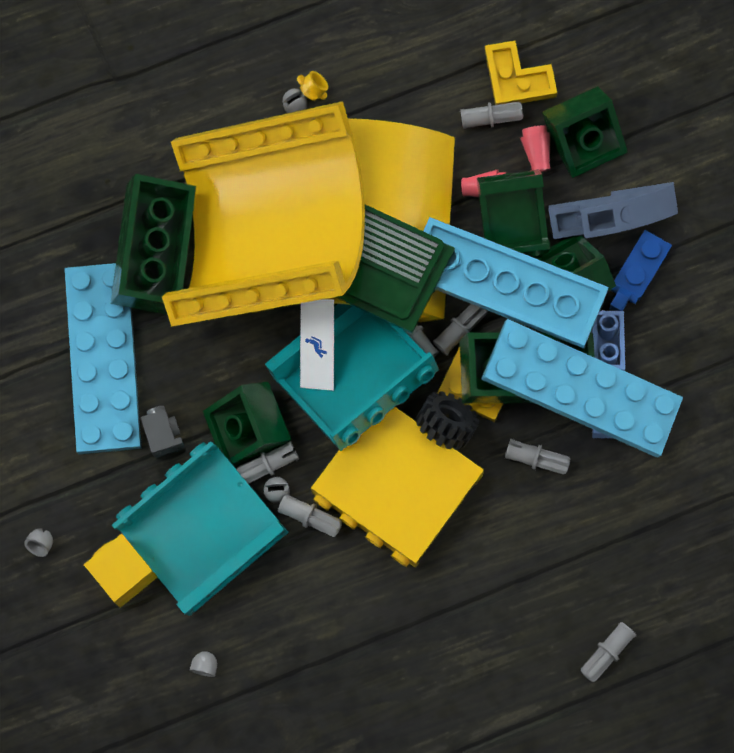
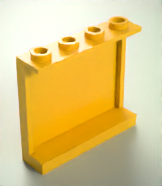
[311,407,484,568]

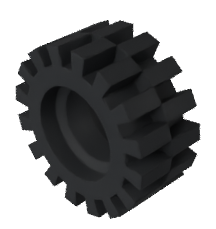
[416,391,479,450]

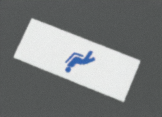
[300,299,334,391]

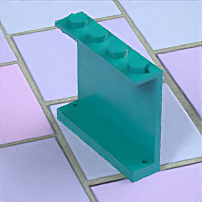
[112,441,289,616]

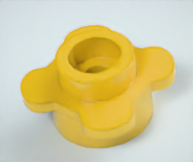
[297,71,328,101]

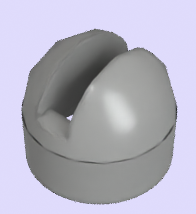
[283,88,308,113]
[264,477,290,504]
[24,528,53,557]
[189,651,217,677]

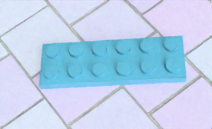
[424,217,609,348]
[65,263,142,454]
[481,319,683,458]

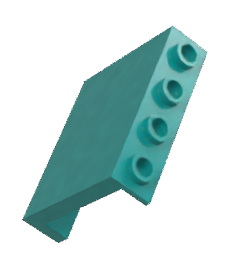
[265,304,439,451]

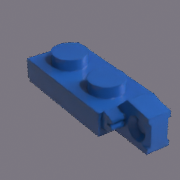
[609,230,672,311]

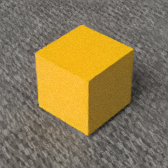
[84,534,158,608]

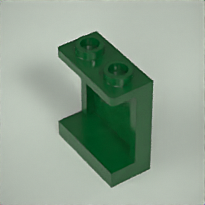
[477,169,551,256]

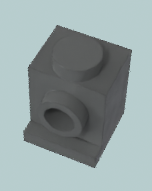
[141,406,185,459]

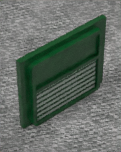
[336,204,455,333]

